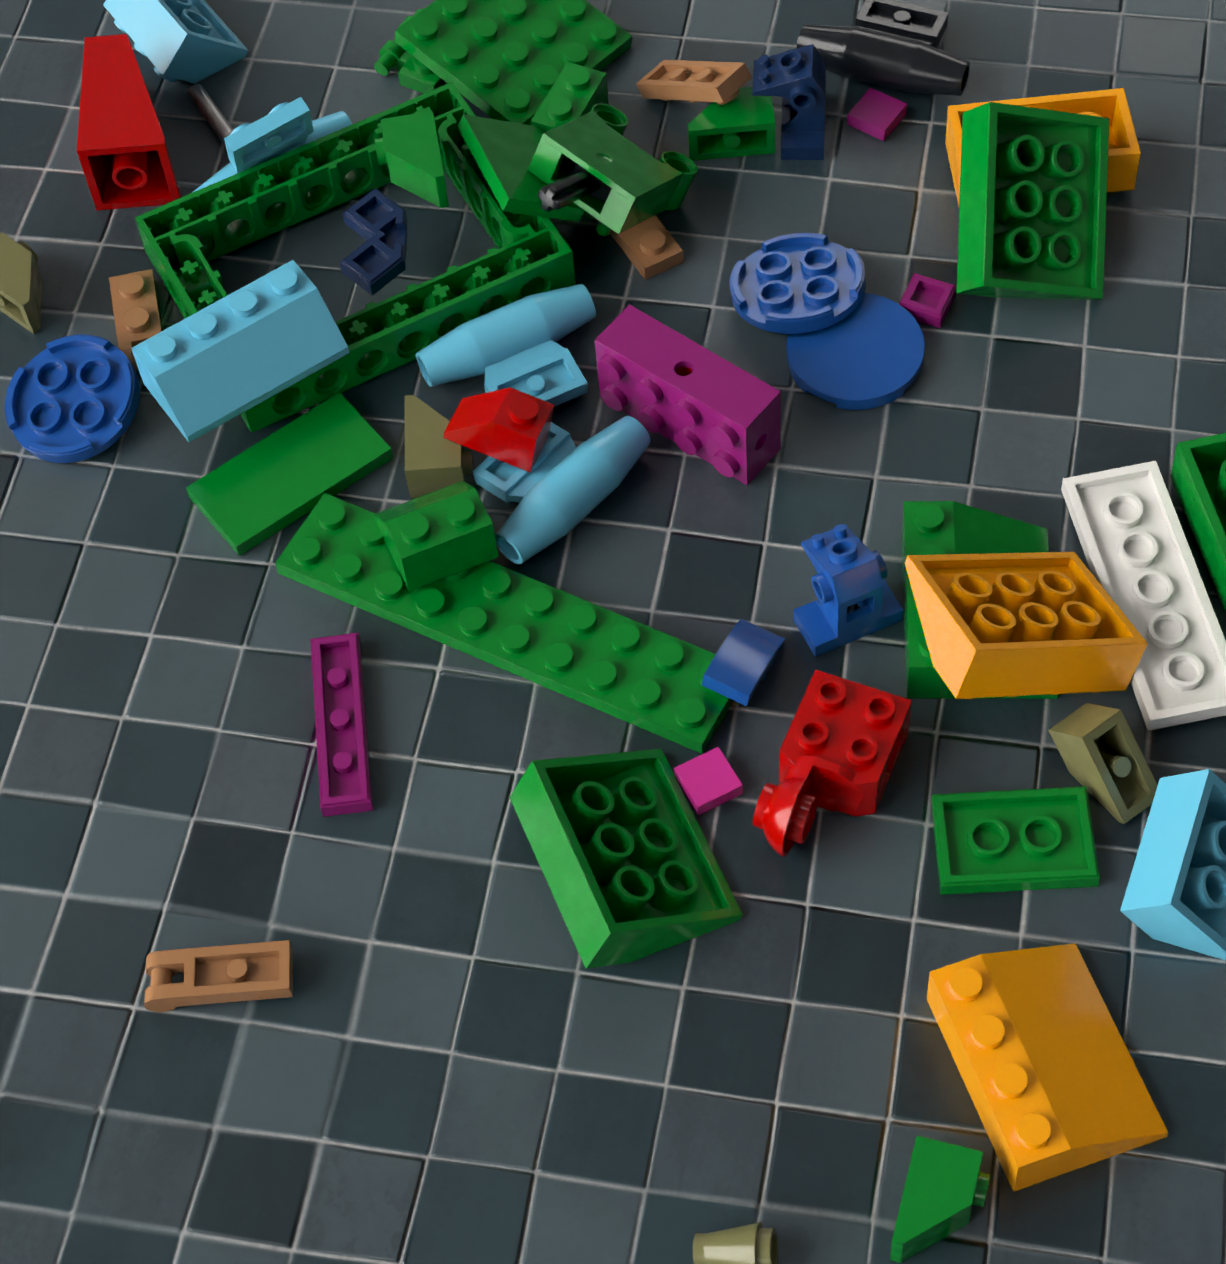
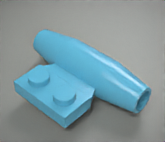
[192,97,352,193]
[416,284,596,407]
[472,416,651,564]

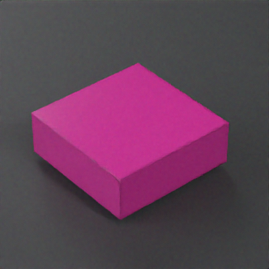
[674,746,743,816]

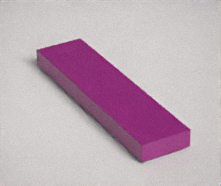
[310,632,373,817]

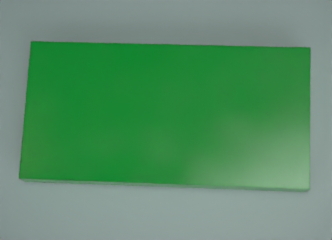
[186,392,394,556]

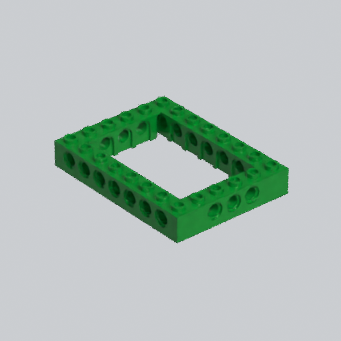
[135,82,576,433]

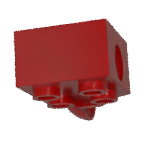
[753,670,912,857]

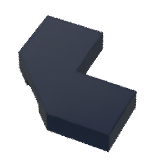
[340,188,408,296]

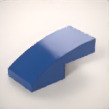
[702,619,785,706]

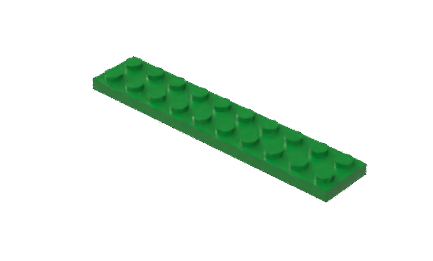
[275,493,734,754]

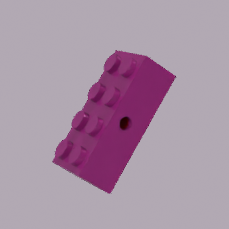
[594,304,781,485]

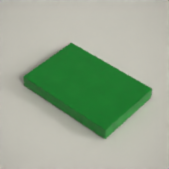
[457,114,585,222]
[931,786,1100,895]

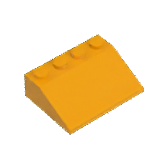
[905,552,1148,699]
[927,943,1168,1192]

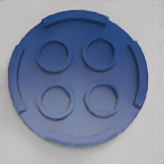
[729,233,866,334]
[786,293,925,410]
[5,334,140,463]

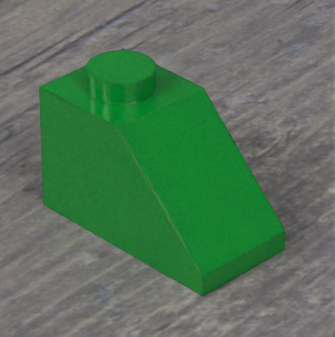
[688,87,776,161]
[374,111,449,208]
[890,1135,991,1263]

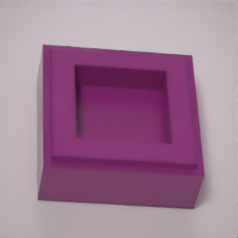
[847,87,907,141]
[899,273,957,328]

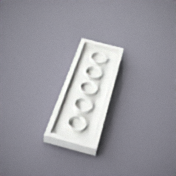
[1061,461,1226,731]

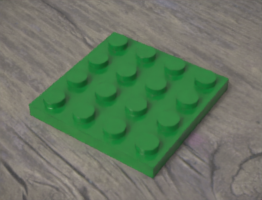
[395,0,633,125]

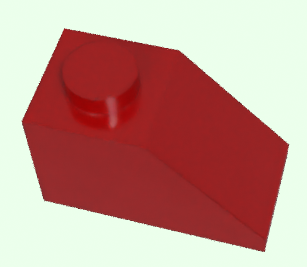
[443,387,554,472]

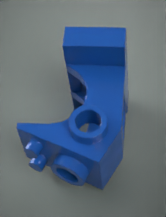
[793,524,903,657]

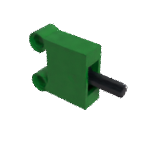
[528,103,698,236]

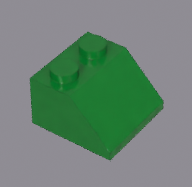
[374,481,499,591]

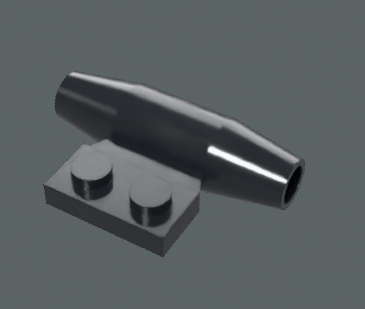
[796,0,970,96]

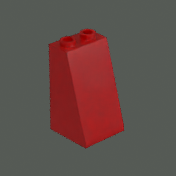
[77,34,182,211]

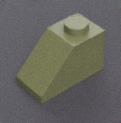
[0,232,43,334]
[404,395,474,498]
[1048,703,1158,824]

